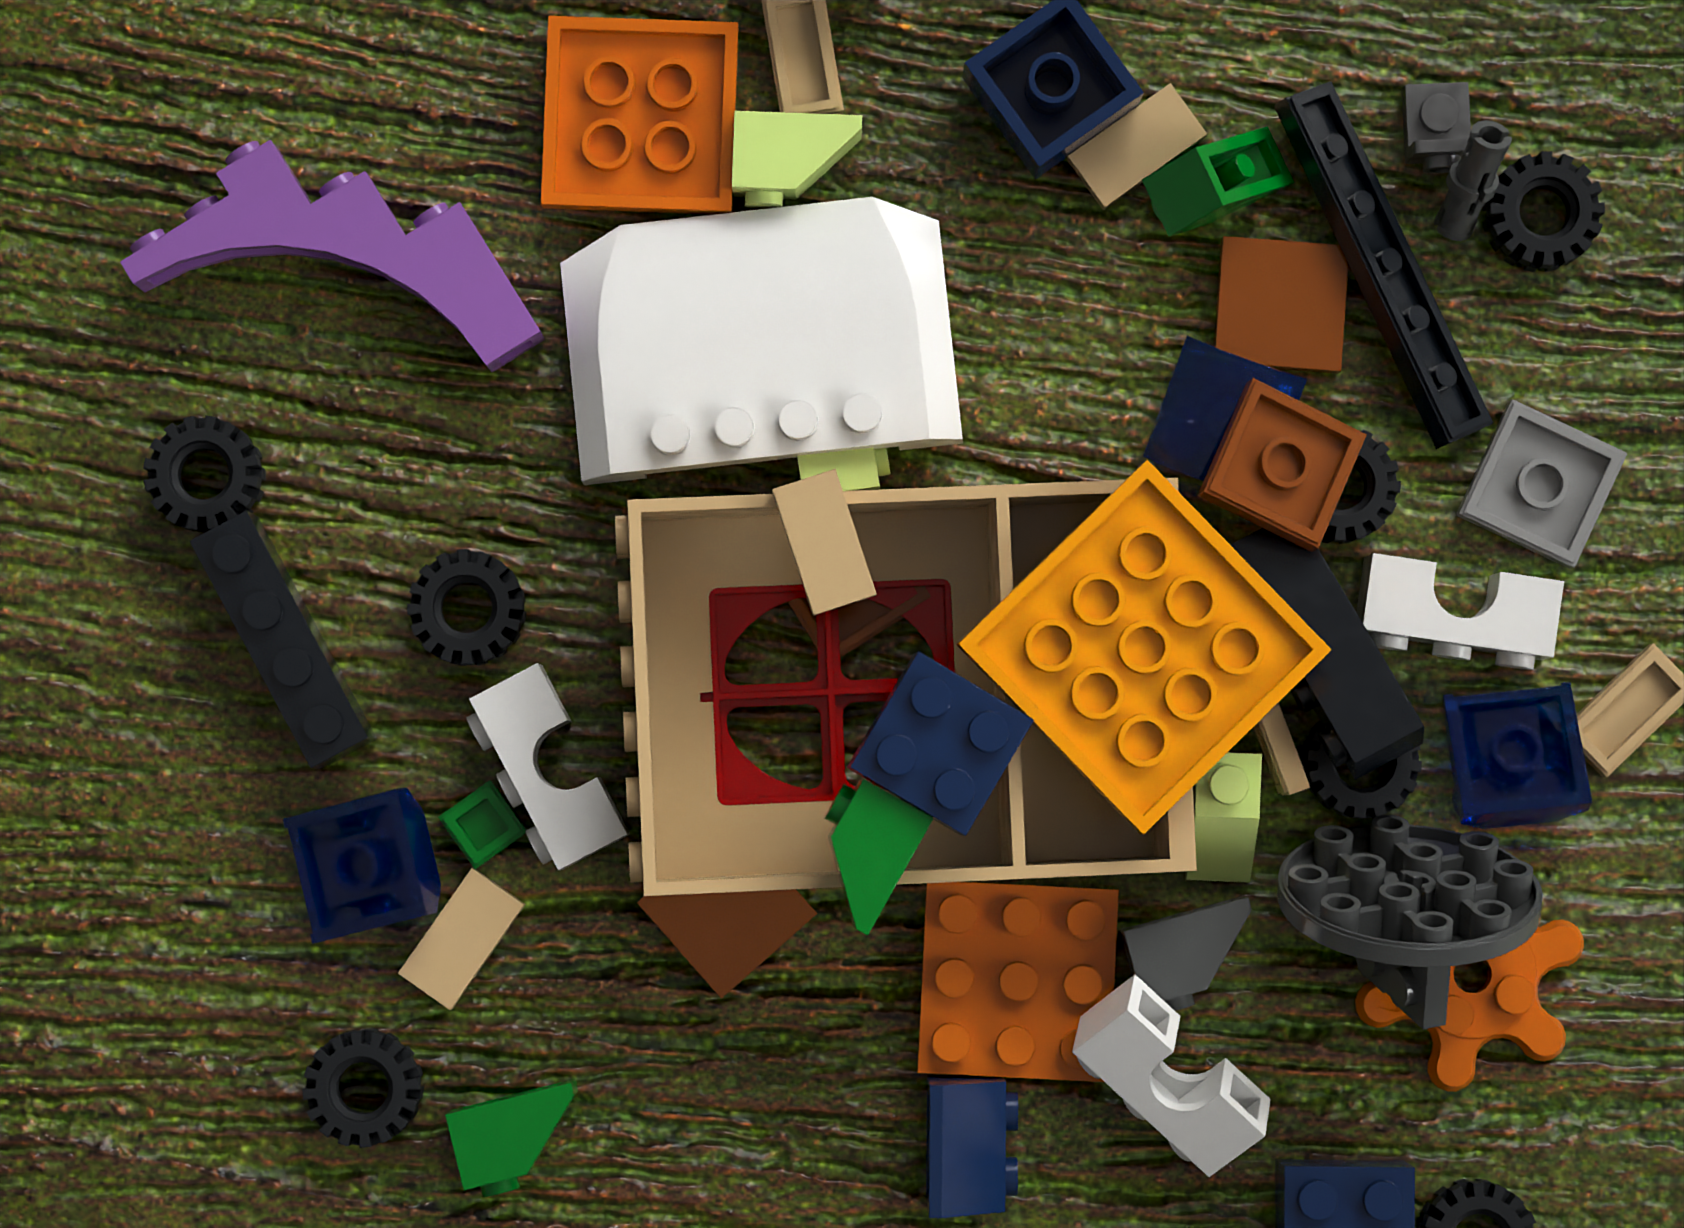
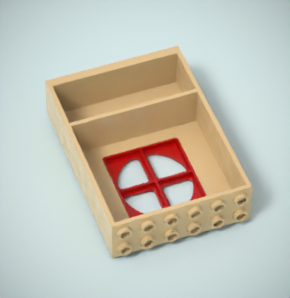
[615,477,1197,896]

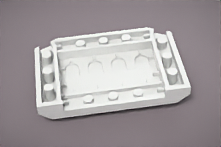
[560,197,963,485]

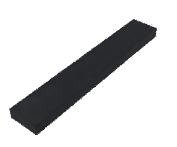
[1274,81,1493,450]

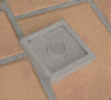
[1456,399,1627,569]

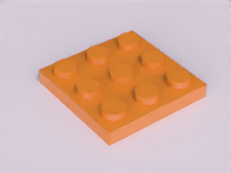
[541,16,739,214]
[917,882,1119,1082]

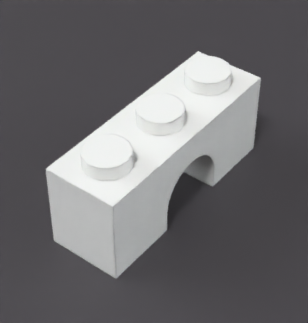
[1356,553,1564,670]
[466,663,630,870]
[1072,974,1271,1177]

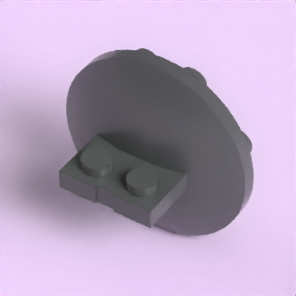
[1277,815,1543,1030]

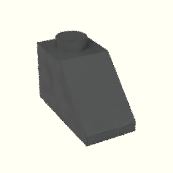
[1119,896,1252,1011]

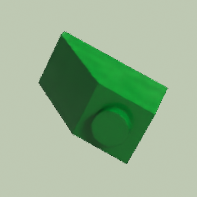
[1142,126,1295,237]
[824,779,934,935]
[445,1078,578,1197]

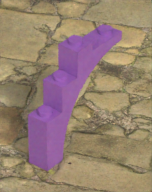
[120,140,546,372]

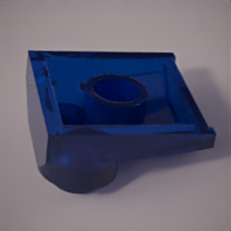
[1143,335,1307,481]
[1442,682,1593,829]
[283,787,441,944]

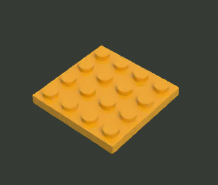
[957,460,1332,835]

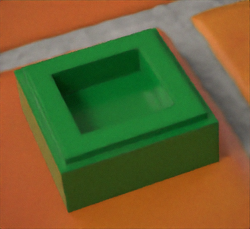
[438,780,527,869]

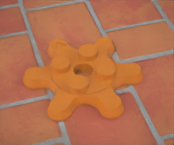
[1355,919,1584,1092]

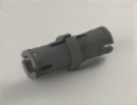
[1434,120,1512,241]

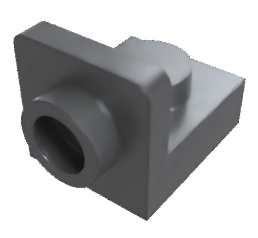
[1401,82,1471,173]

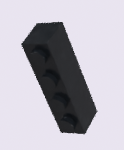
[190,510,377,769]
[1231,528,1424,780]

